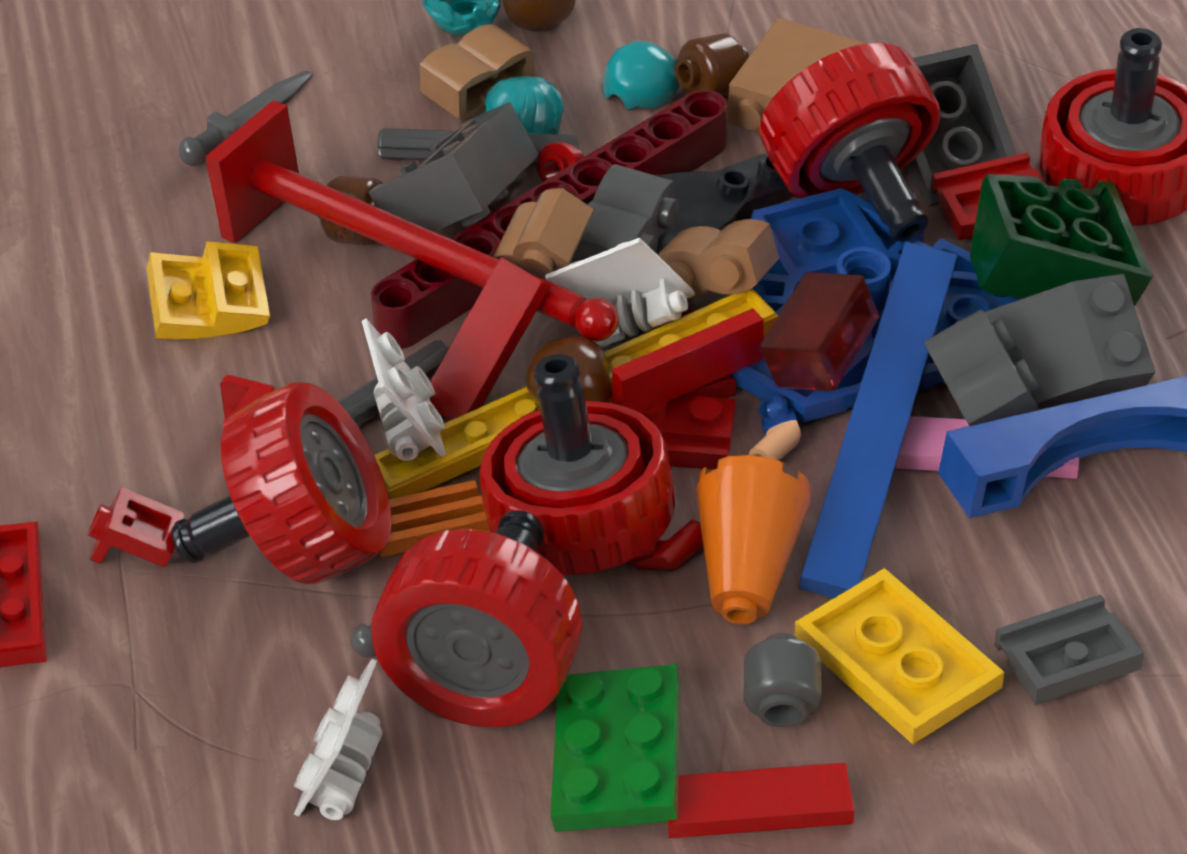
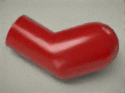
[628,520,703,571]

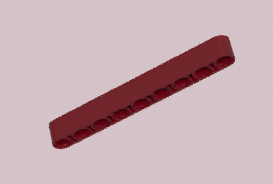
[371,90,727,349]

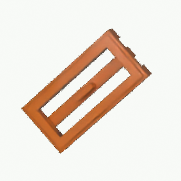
[379,480,490,558]

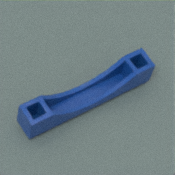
[938,376,1187,518]

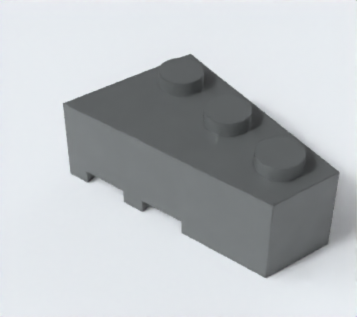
[369,102,539,231]

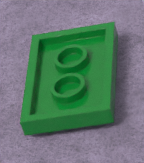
[550,664,681,832]

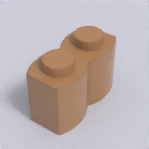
[419,24,534,120]
[493,188,594,279]
[657,219,779,300]

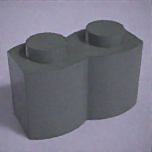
[573,164,679,262]
[924,309,1040,426]

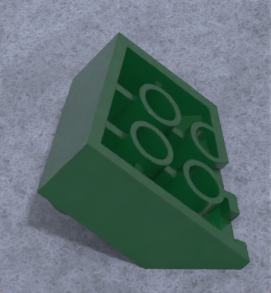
[970,174,1153,307]

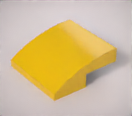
[146,241,270,339]

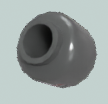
[744,633,822,727]

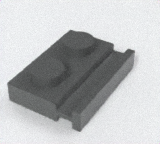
[994,595,1144,705]

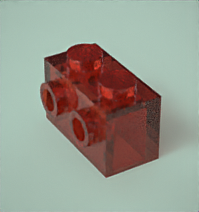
[759,272,880,391]

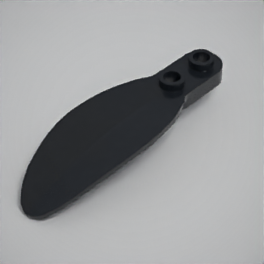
[544,154,794,279]

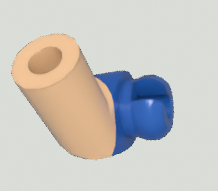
[749,394,801,461]

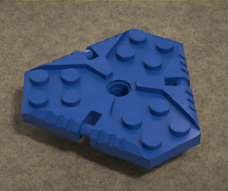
[730,188,1021,422]

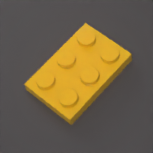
[794,568,1004,745]

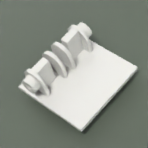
[545,238,695,348]
[362,318,446,461]
[294,659,383,820]

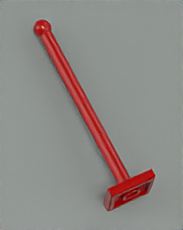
[205,100,619,342]

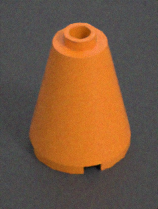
[696,455,812,625]

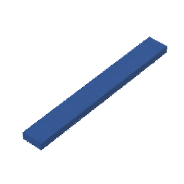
[799,242,958,598]

